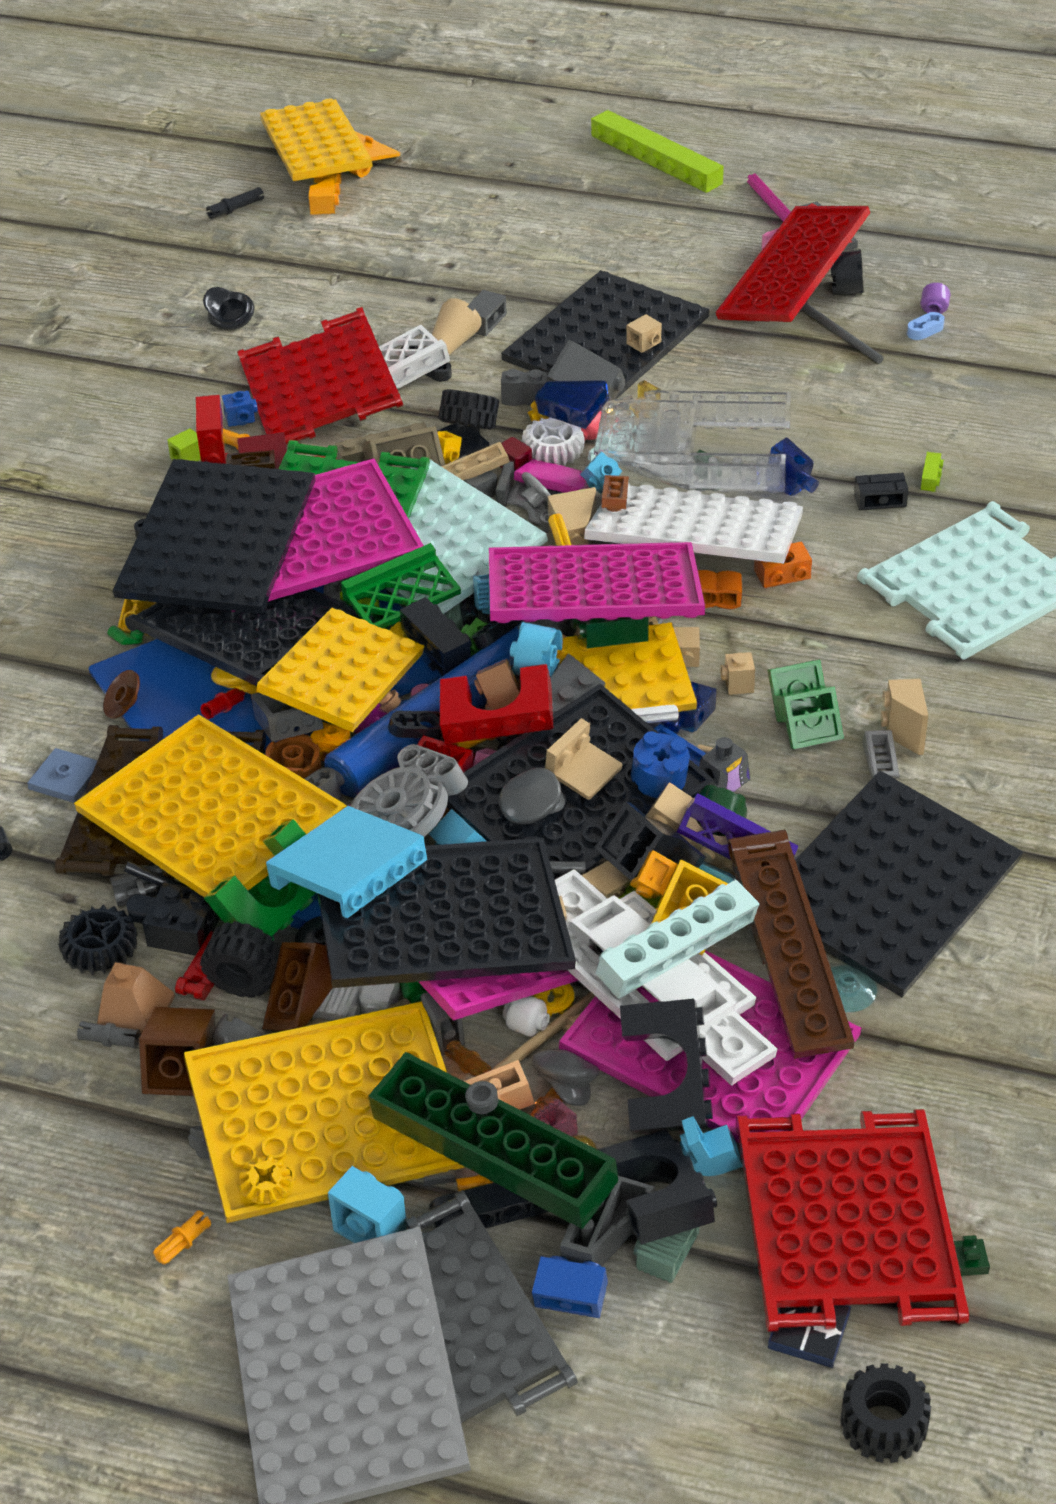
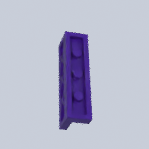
[676,793,798,860]

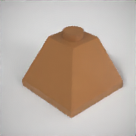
[97,962,175,1034]

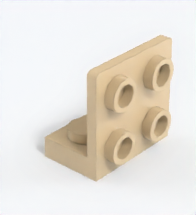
[545,718,622,800]

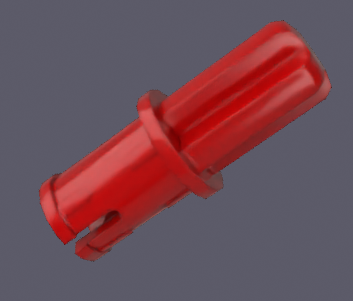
[200,688,245,719]

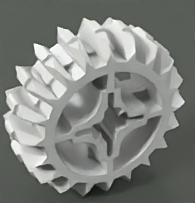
[521,416,584,466]

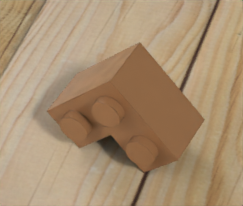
[474,659,521,710]

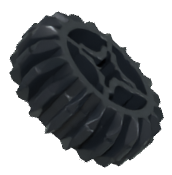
[58,904,138,975]

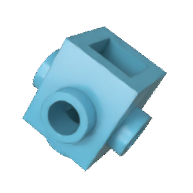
[580,451,622,494]

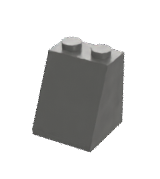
[547,340,626,417]

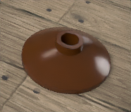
[103,670,140,719]

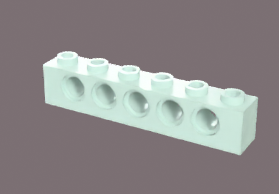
[595,880,759,999]

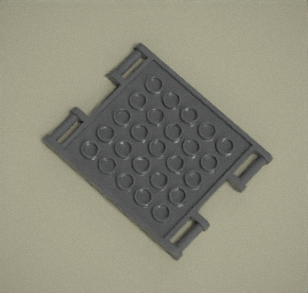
[405,1190,578,1423]

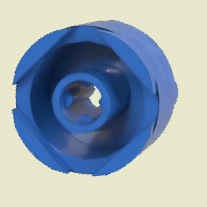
[631,731,690,798]

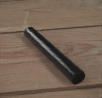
[123,861,187,887]

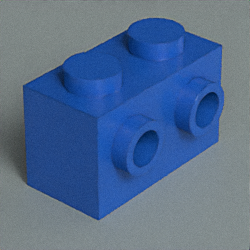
[532,1256,608,1318]

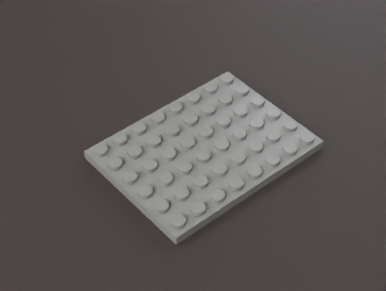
[227,1227,471,1504]

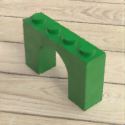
[204,819,316,941]

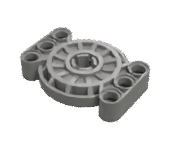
[350,744,468,837]

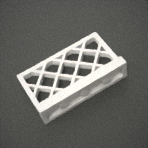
[379,325,450,389]

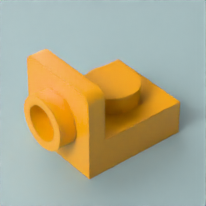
[630,850,678,899]

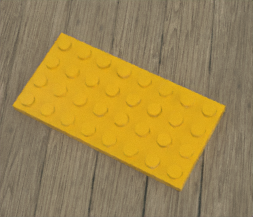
[260,98,372,181]

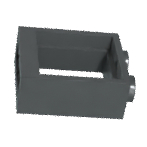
[251,692,324,742]

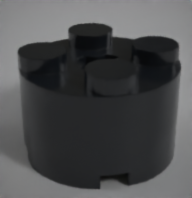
[831,249,864,295]

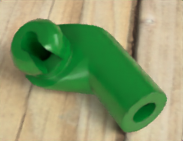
[107,625,145,645]

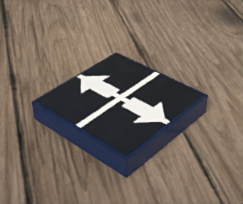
[768,1305,851,1368]

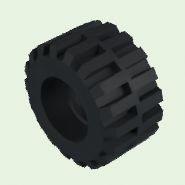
[438,389,500,430]
[200,922,280,998]
[840,1363,931,1463]

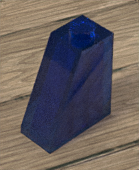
[535,380,609,429]

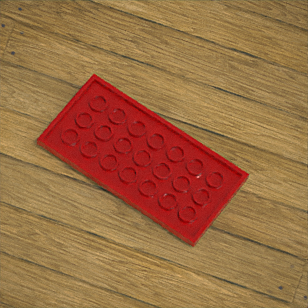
[715,206,870,322]

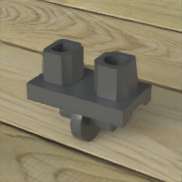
[110,865,163,907]

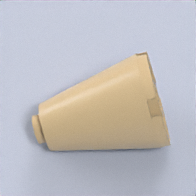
[432,298,482,355]

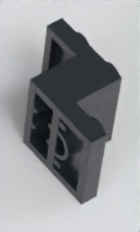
[594,801,706,896]

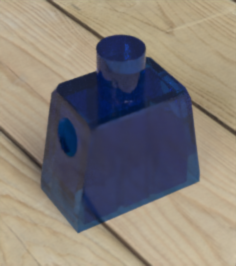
[762,437,819,496]
[661,681,717,734]

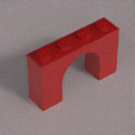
[196,395,228,464]
[440,664,554,744]

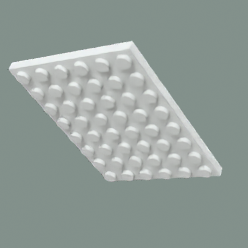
[584,483,803,564]

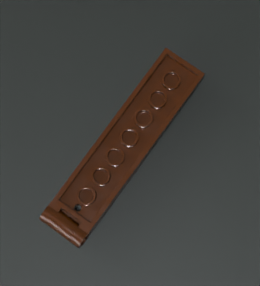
[728,829,855,1059]

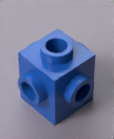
[221,391,258,427]

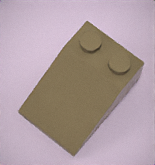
[362,426,445,469]

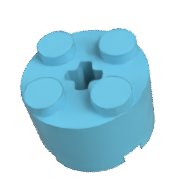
[510,622,563,678]

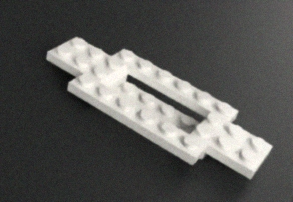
[555,869,777,1086]

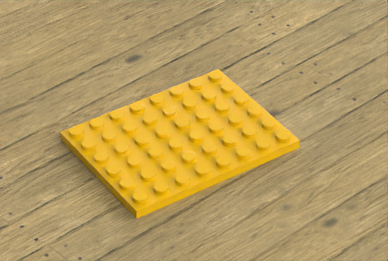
[74,714,347,897]
[184,1002,465,1223]

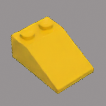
[650,860,728,955]

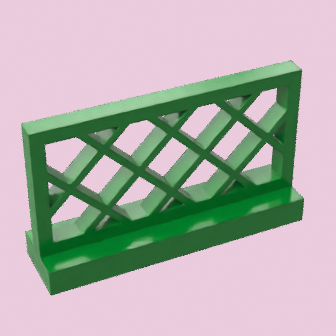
[341,543,461,629]

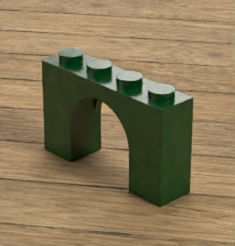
[570,617,649,649]

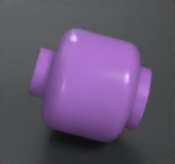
[920,282,951,314]

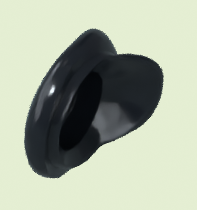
[203,287,255,330]

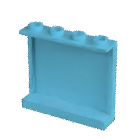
[266,806,427,918]

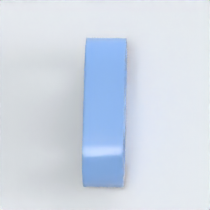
[907,312,944,340]

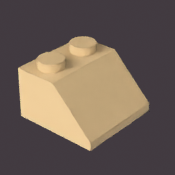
[881,679,928,755]

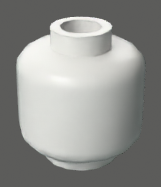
[503,996,550,1037]

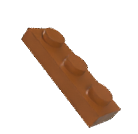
[601,475,629,512]

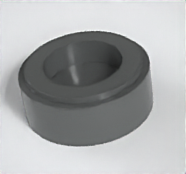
[465,1081,499,1114]

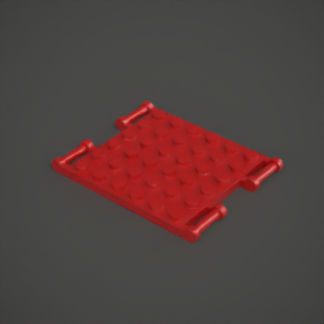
[237,307,404,445]
[736,1109,969,1332]

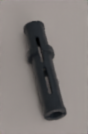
[206,187,264,219]

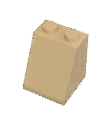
[548,487,597,546]

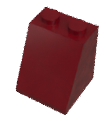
[237,432,287,469]

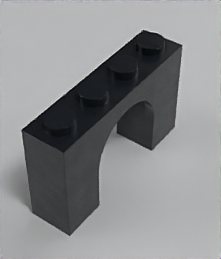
[620,998,713,1134]
[597,1129,717,1245]

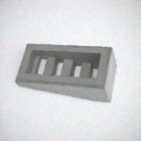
[862,730,900,779]

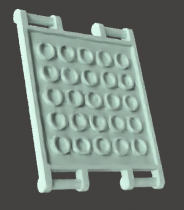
[857,501,1056,659]

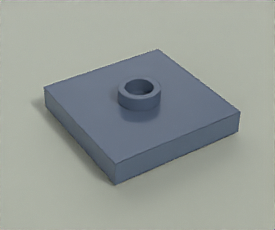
[27,748,97,803]

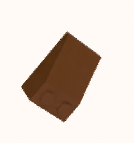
[262,942,333,1032]

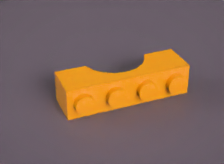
[309,173,342,214]

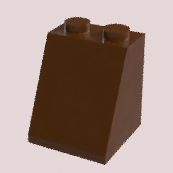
[139,1007,216,1096]

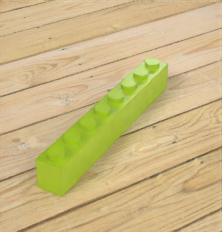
[591,110,724,193]

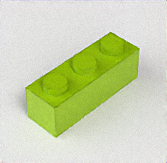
[920,452,944,492]

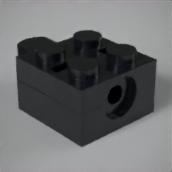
[126,882,220,956]

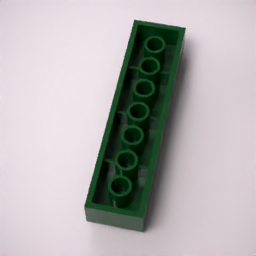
[368,1052,619,1229]

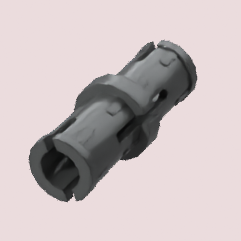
[77,1021,141,1049]

